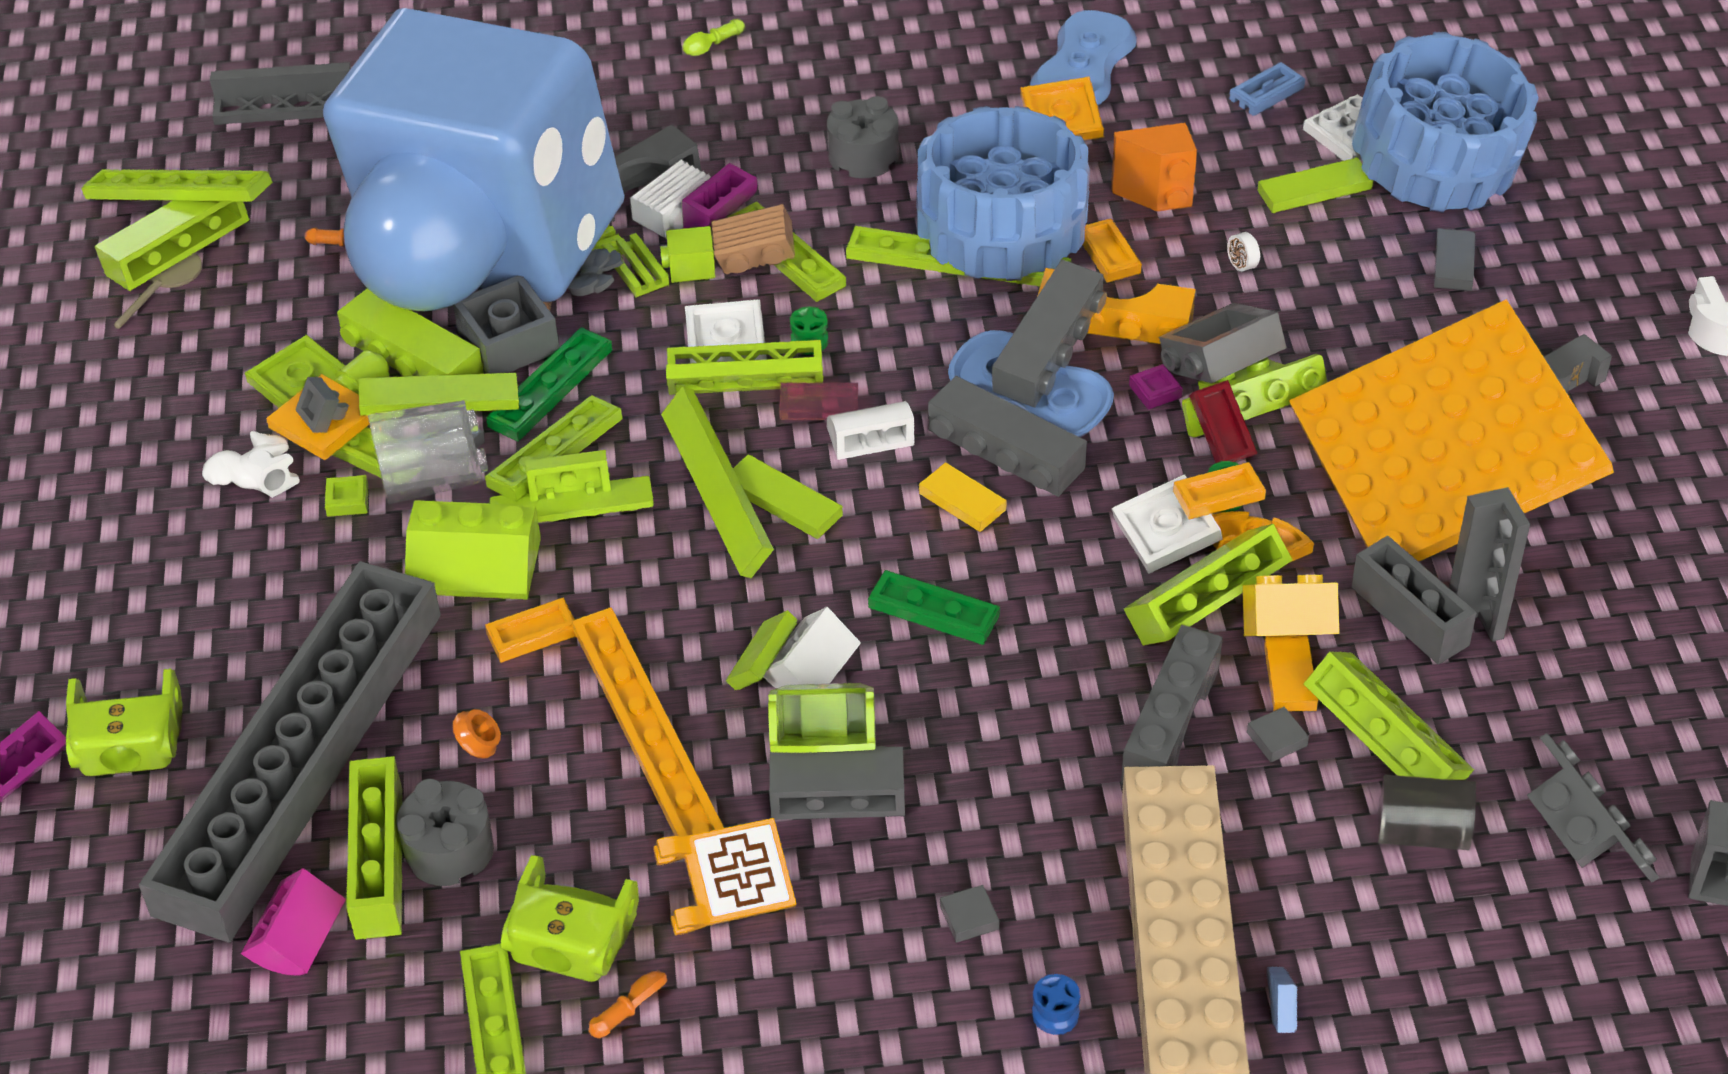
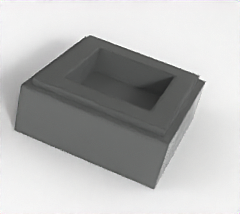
[1247,707,1309,762]
[940,885,999,943]

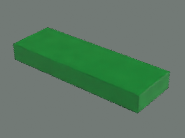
[868,570,1000,645]

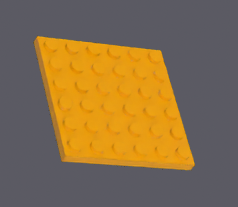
[1289,299,1614,562]

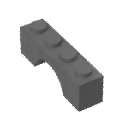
[610,124,702,223]
[1121,625,1223,783]

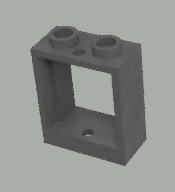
[1159,303,1287,383]

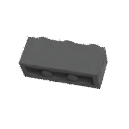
[1351,536,1477,665]
[769,746,905,820]

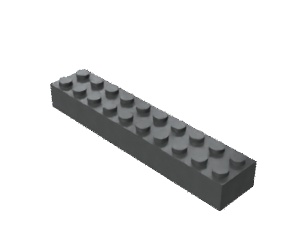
[139,561,441,943]

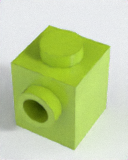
[660,226,716,283]

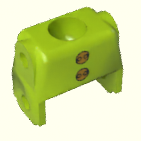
[66,669,183,776]
[768,683,876,753]
[501,855,639,982]

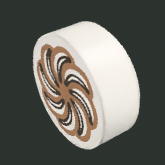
[1227,232,1260,272]

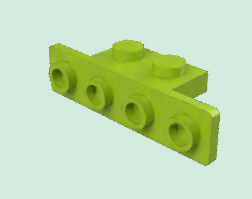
[1182,354,1327,438]
[490,450,654,523]

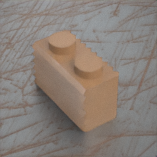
[712,204,795,275]

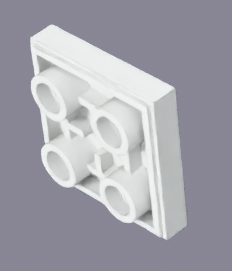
[1303,94,1363,161]

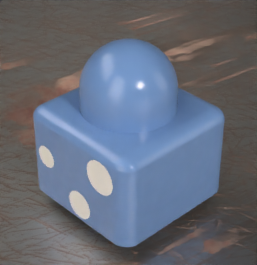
[323,8,624,311]

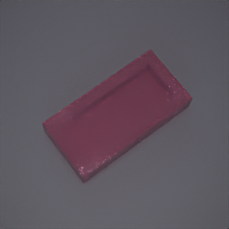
[779,383,859,420]

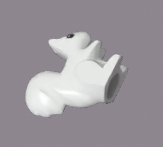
[202,431,300,498]

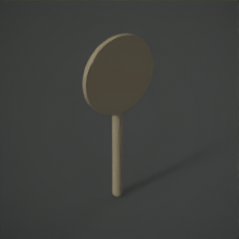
[114,253,202,329]

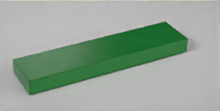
[486,327,612,442]

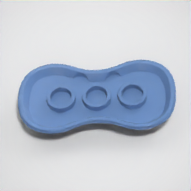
[1030,10,1137,105]
[948,330,1114,437]

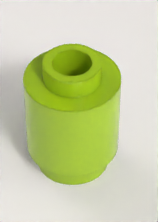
[334,351,390,395]

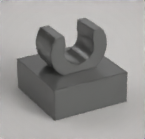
[295,377,349,433]

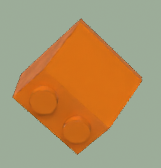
[1111,123,1197,211]

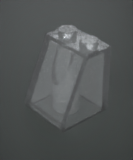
[368,400,488,504]

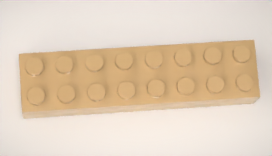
[1122,765,1249,1074]

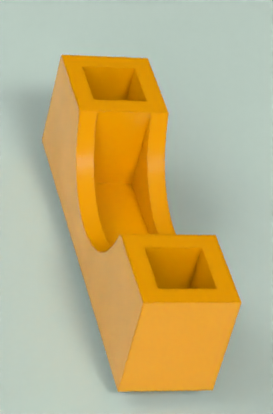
[1037,268,1196,344]

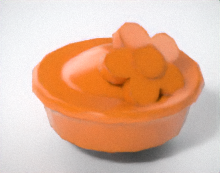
[453,709,501,759]

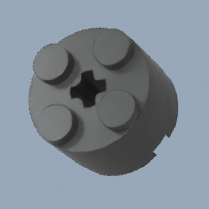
[827,96,899,178]
[397,779,494,886]

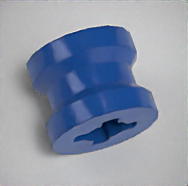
[1032,974,1081,1035]

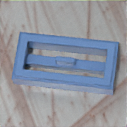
[1229,62,1305,116]

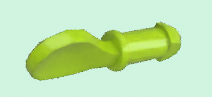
[682,19,745,56]

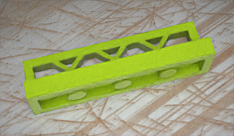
[666,340,823,395]
[1304,652,1474,803]

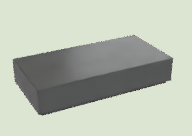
[1434,228,1475,291]

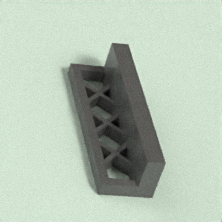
[210,62,351,125]
[1449,487,1530,642]

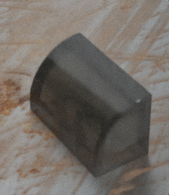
[1378,775,1476,851]

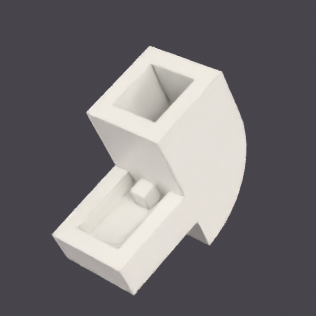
[1688,276,1728,356]

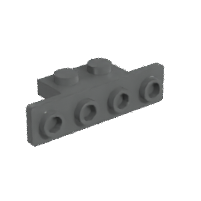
[1527,733,1659,883]

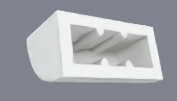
[827,401,914,460]
[763,607,861,688]

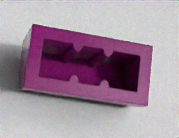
[682,163,758,230]
[0,711,66,802]

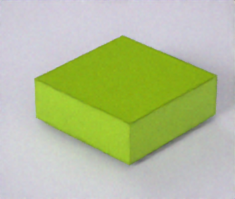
[325,475,368,517]

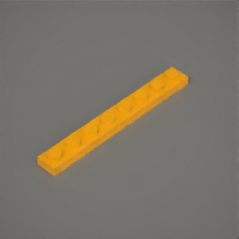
[572,607,724,836]

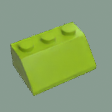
[405,500,541,600]

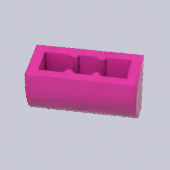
[241,868,346,975]

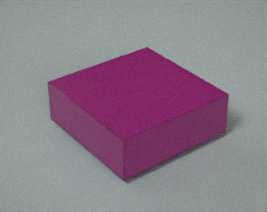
[1129,364,1183,410]

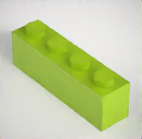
[95,200,249,291]
[337,288,484,377]
[1123,524,1293,645]
[347,756,402,940]

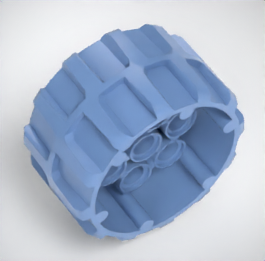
[1352,32,1539,212]
[917,106,1090,281]

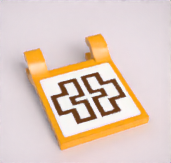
[653,818,797,935]

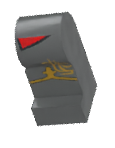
[1544,334,1612,393]

